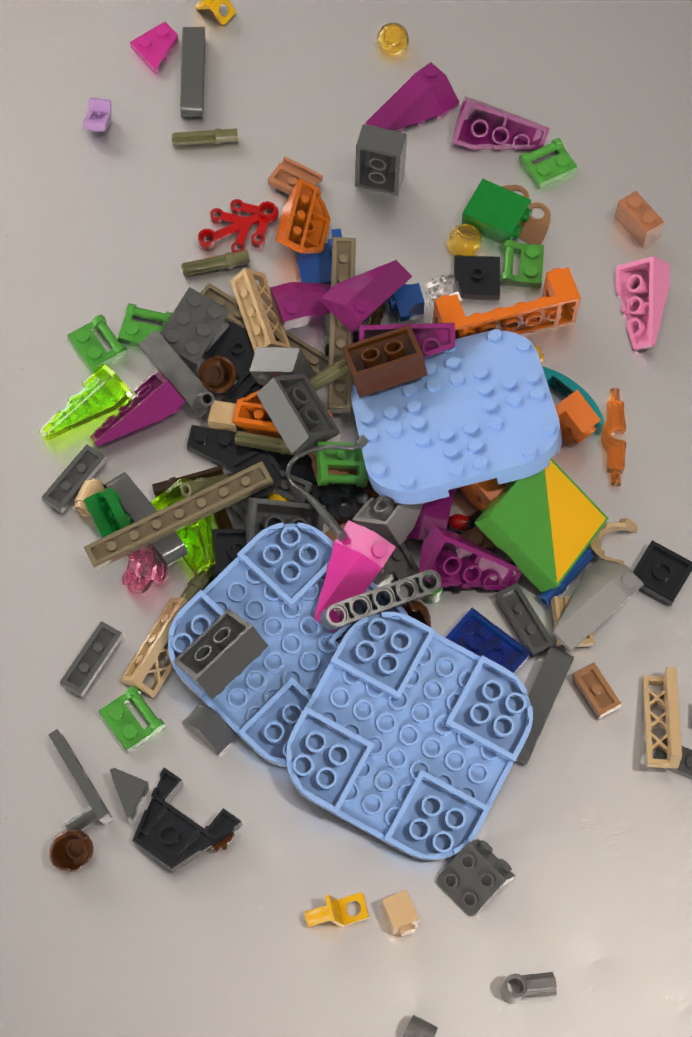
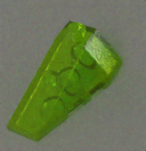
[39,364,133,441]
[151,478,216,576]

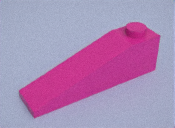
[313,521,396,633]

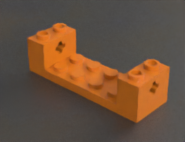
[432,267,581,339]
[459,389,601,511]

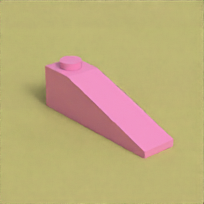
[616,256,670,350]

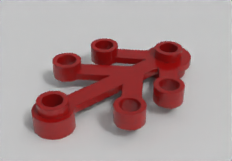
[198,199,279,253]

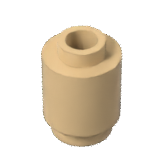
[74,478,105,516]

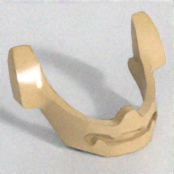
[590,518,638,572]

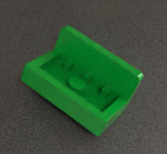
[83,488,133,538]

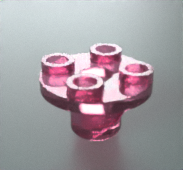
[122,545,168,594]

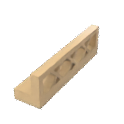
[230,268,291,353]
[120,598,188,698]
[642,667,682,769]

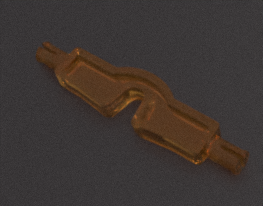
[601,388,626,487]

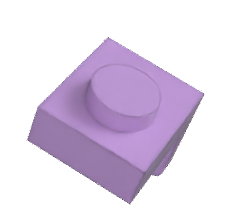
[83,97,111,132]

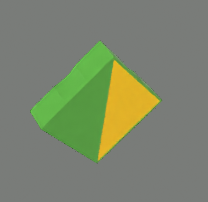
[474,458,609,592]

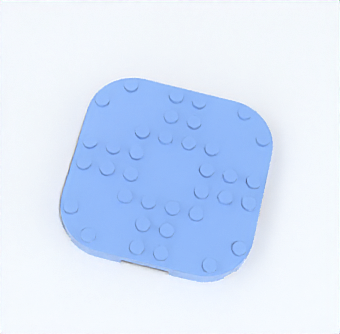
[350,329,562,504]
[168,522,409,767]
[286,612,533,860]

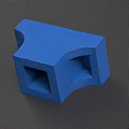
[388,283,425,322]

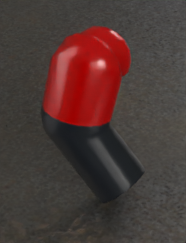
[448,510,482,532]

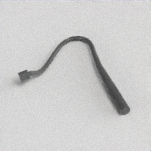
[285,434,369,541]

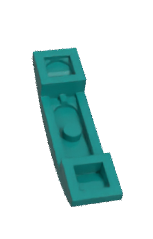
[542,366,605,436]

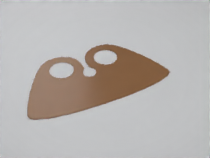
[501,185,551,245]

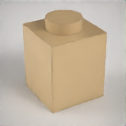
[208,400,241,432]
[381,890,419,936]

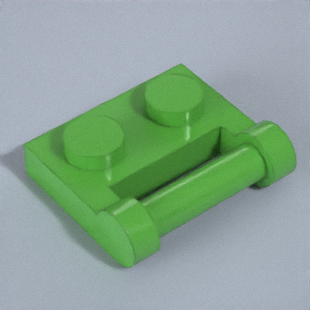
[519,138,578,189]
[500,240,544,288]
[118,303,172,347]
[67,315,127,373]
[315,442,368,487]
[99,686,165,753]

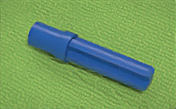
[538,548,595,606]

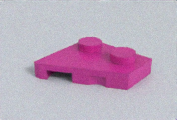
[130,21,178,74]

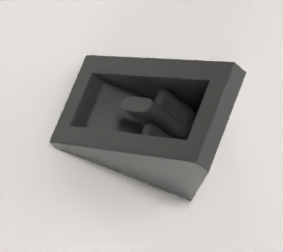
[182,704,237,756]
[110,768,150,824]

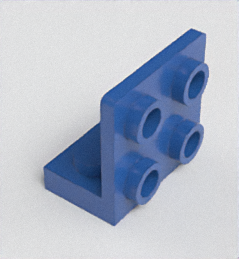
[296,228,342,284]

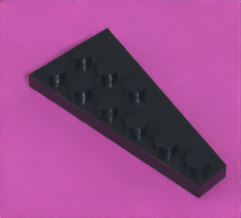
[187,425,326,504]

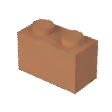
[615,191,664,248]

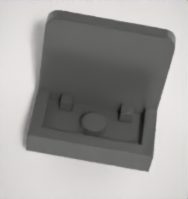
[437,839,515,916]

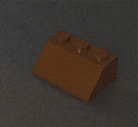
[342,325,428,397]

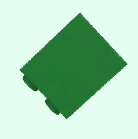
[461,179,533,243]

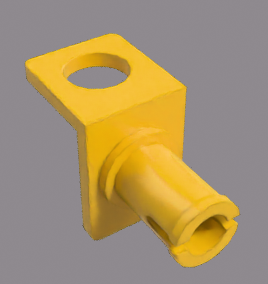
[195,0,236,25]
[305,892,369,927]

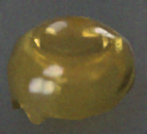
[376,23,409,55]
[447,223,482,256]

